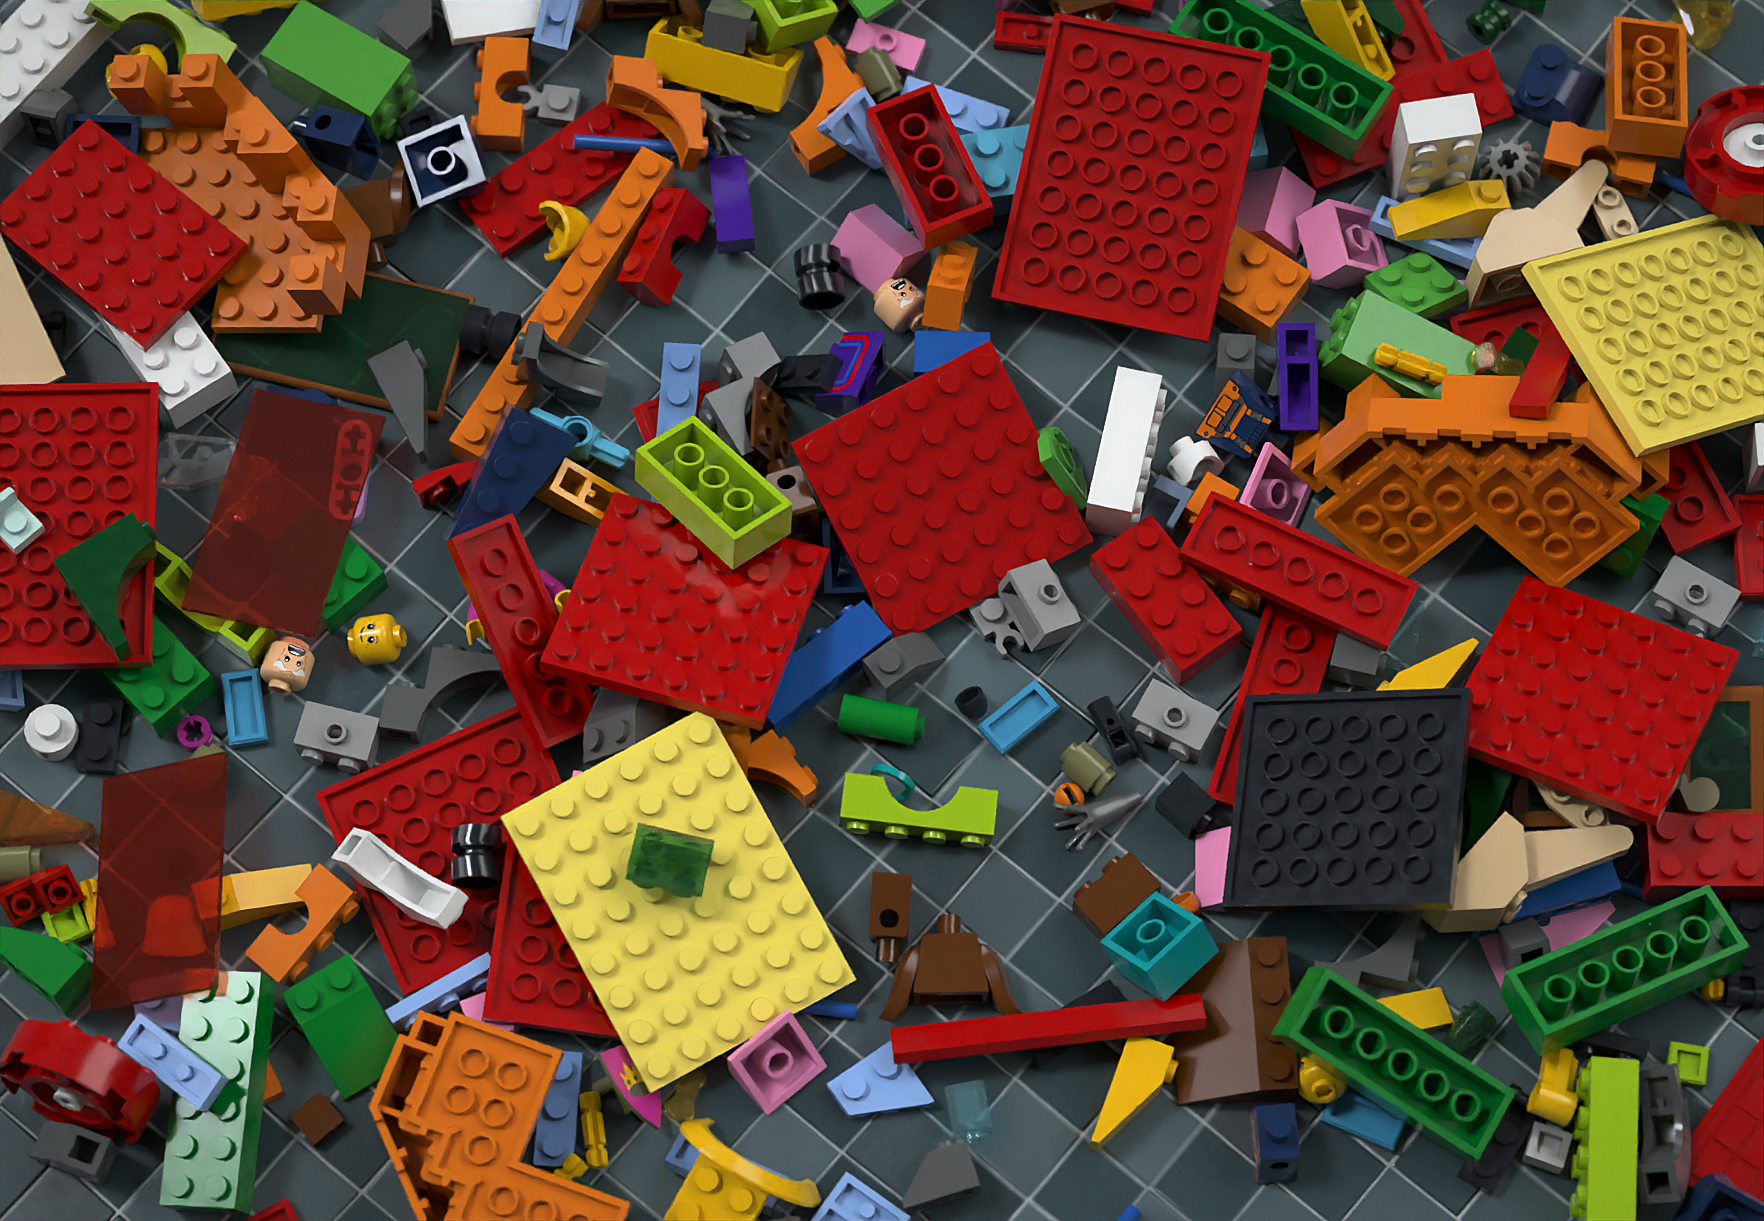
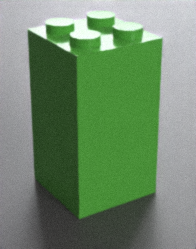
[261,0,419,145]
[1316,289,1485,399]

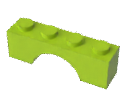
[83,0,237,72]
[155,541,278,667]
[839,772,998,848]

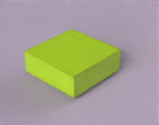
[40,902,92,945]
[1666,1041,1710,1088]

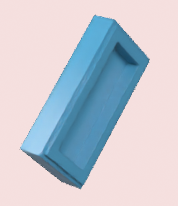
[221,668,269,749]
[977,680,1060,757]
[1319,1089,1405,1153]

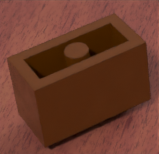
[1072,851,1162,941]

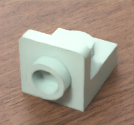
[0,487,45,555]

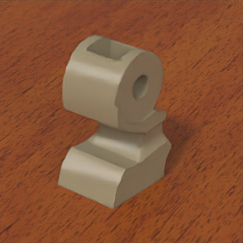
[1672,774,1720,813]

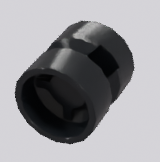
[793,244,846,310]
[459,304,522,359]
[451,823,502,890]

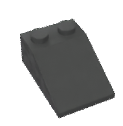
[583,687,669,766]

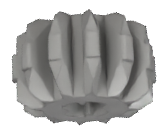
[1478,136,1540,199]

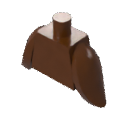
[574,0,705,32]
[341,157,412,271]
[879,914,1022,1023]

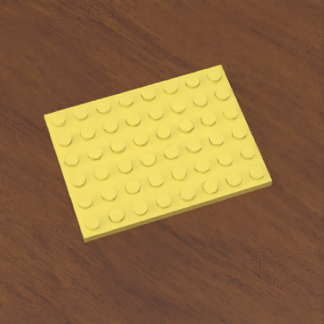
[1521,213,1764,457]
[500,712,856,1093]

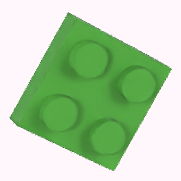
[1363,251,1468,319]

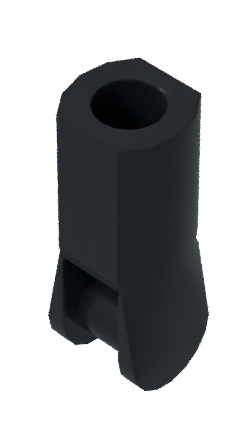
[1086,696,1139,767]

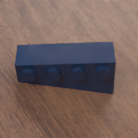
[443,402,580,541]

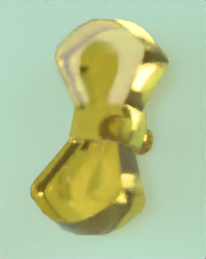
[1471,342,1525,380]
[663,1066,708,1121]

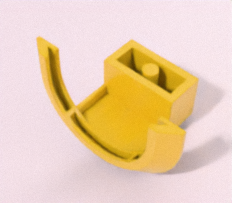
[663,1118,822,1221]

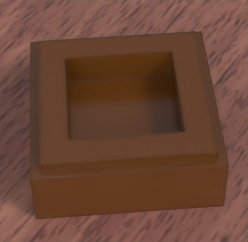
[289,1091,345,1148]

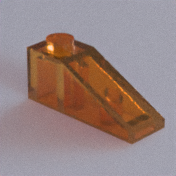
[0,789,98,847]

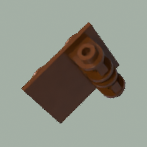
[750,377,791,471]

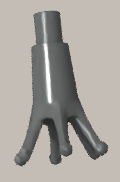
[680,88,755,156]
[1052,790,1142,852]

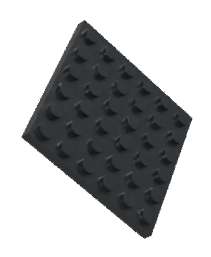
[1222,687,1473,913]

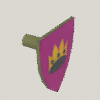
[592,1045,662,1130]

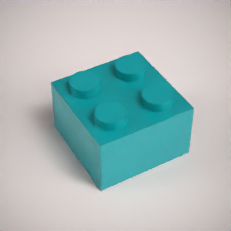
[1100,891,1219,1002]

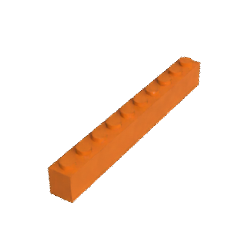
[449,146,676,462]

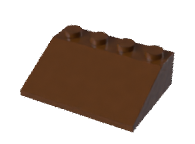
[1171,936,1299,1106]

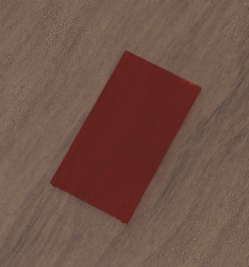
[181,389,386,639]
[90,751,228,1013]

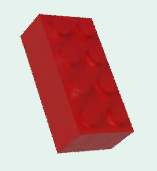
[865,83,993,251]
[1089,514,1243,686]
[1637,813,1764,902]

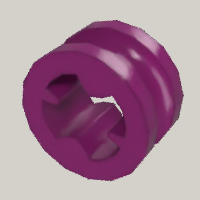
[177,715,213,753]

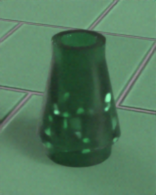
[1441,1000,1497,1055]

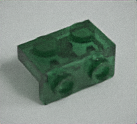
[625,823,714,898]

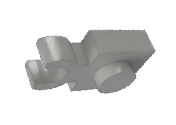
[518,84,581,126]
[966,592,1024,660]
[1522,1116,1573,1174]

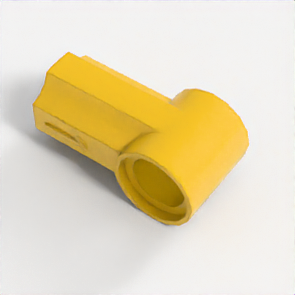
[1527,1047,1578,1126]

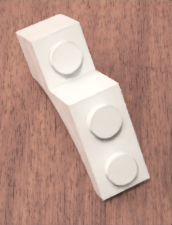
[331,828,469,929]

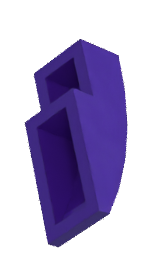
[708,155,755,254]
[1276,323,1318,431]

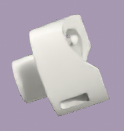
[1166,436,1224,487]
[24,704,79,762]

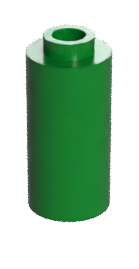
[838,694,926,745]

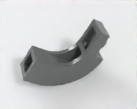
[1637,1064,1691,1204]

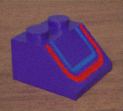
[812,331,886,418]

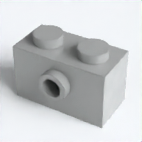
[1647,555,1741,641]
[997,559,1081,652]
[1130,678,1221,763]
[293,701,382,774]

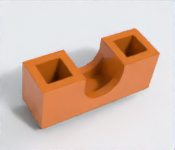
[471,36,532,153]
[1540,121,1658,200]
[922,240,978,332]
[244,863,363,987]

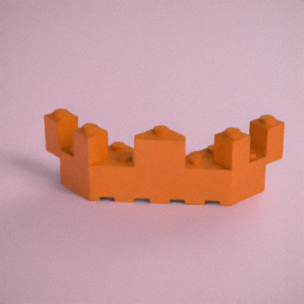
[109,54,371,333]
[1290,373,1670,587]
[369,1010,631,1221]

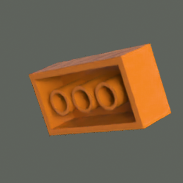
[1606,16,1688,158]
[1216,224,1312,345]

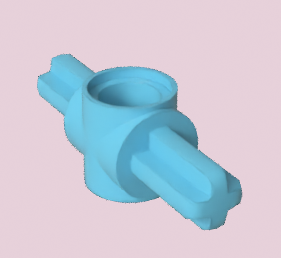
[530,407,630,469]

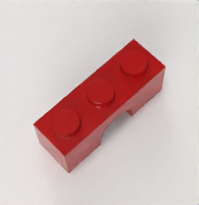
[616,188,712,306]

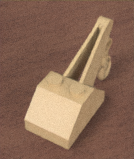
[1463,160,1639,312]
[1421,779,1633,933]

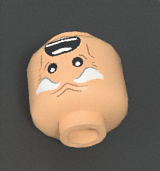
[873,279,926,333]
[260,636,315,696]

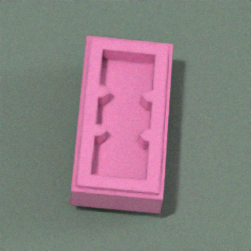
[846,18,926,76]

